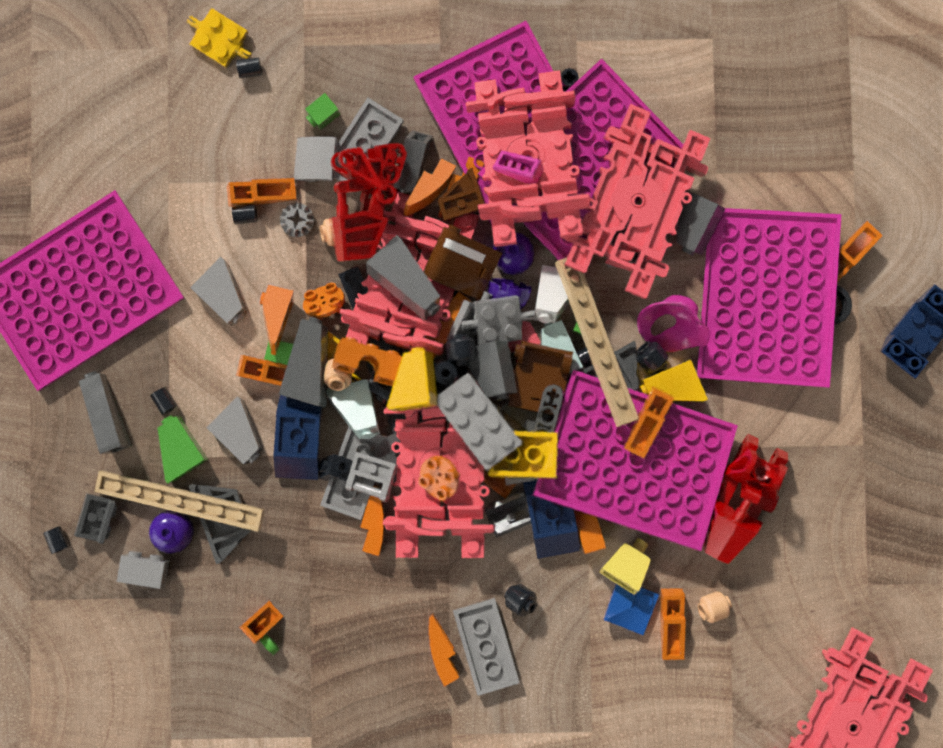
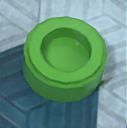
[259,634,280,656]

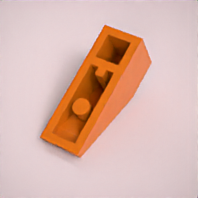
[260,285,294,355]

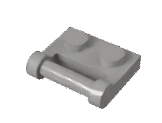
[345,452,398,502]

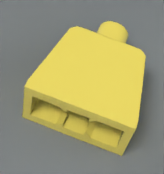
[599,538,651,595]

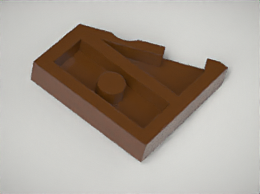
[437,168,484,222]

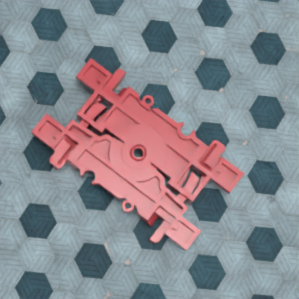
[466,70,590,247]
[564,104,711,299]
[340,191,480,355]
[383,381,495,558]
[774,627,933,748]

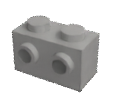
[117,551,169,589]

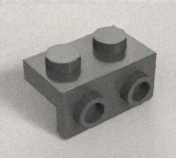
[485,492,531,538]
[74,493,117,544]

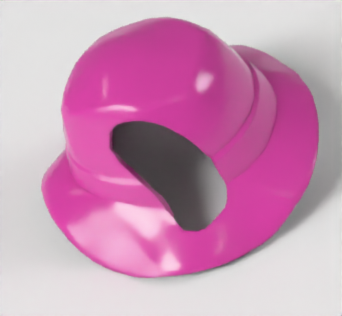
[637,295,710,352]

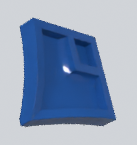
[603,584,659,635]

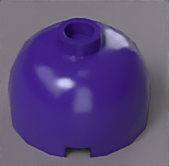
[493,232,535,275]
[488,278,532,310]
[149,510,194,554]

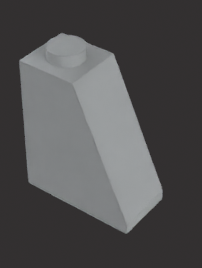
[190,257,246,325]
[206,397,262,464]

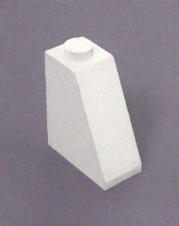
[534,265,585,323]

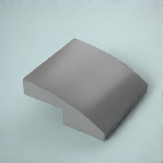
[294,137,338,182]

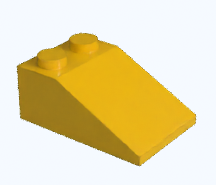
[488,431,557,478]

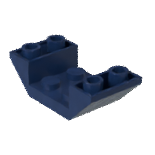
[880,284,943,379]
[273,395,323,480]
[523,480,580,559]

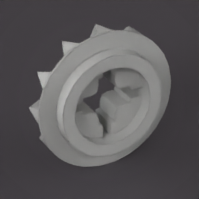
[280,203,314,237]

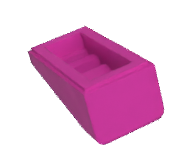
[493,150,544,184]

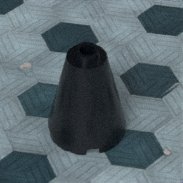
[433,355,468,395]

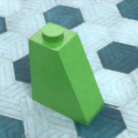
[158,415,208,484]

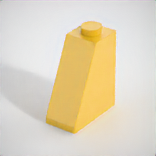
[387,347,438,412]
[639,360,708,402]

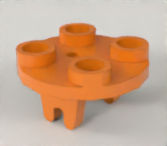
[303,282,345,320]
[418,456,461,501]

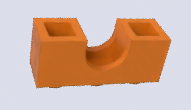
[331,337,402,387]

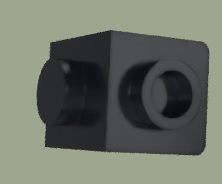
[369,373,392,404]
[318,454,353,481]

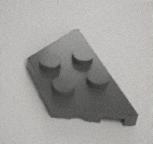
[566,341,639,390]
[189,484,252,564]

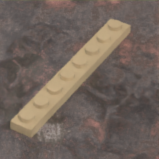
[555,258,639,427]
[94,470,265,531]

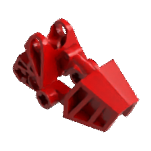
[329,143,407,261]
[703,433,788,564]

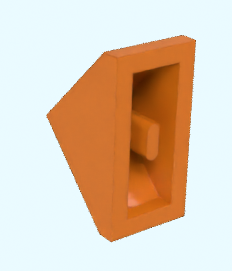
[240,601,284,644]

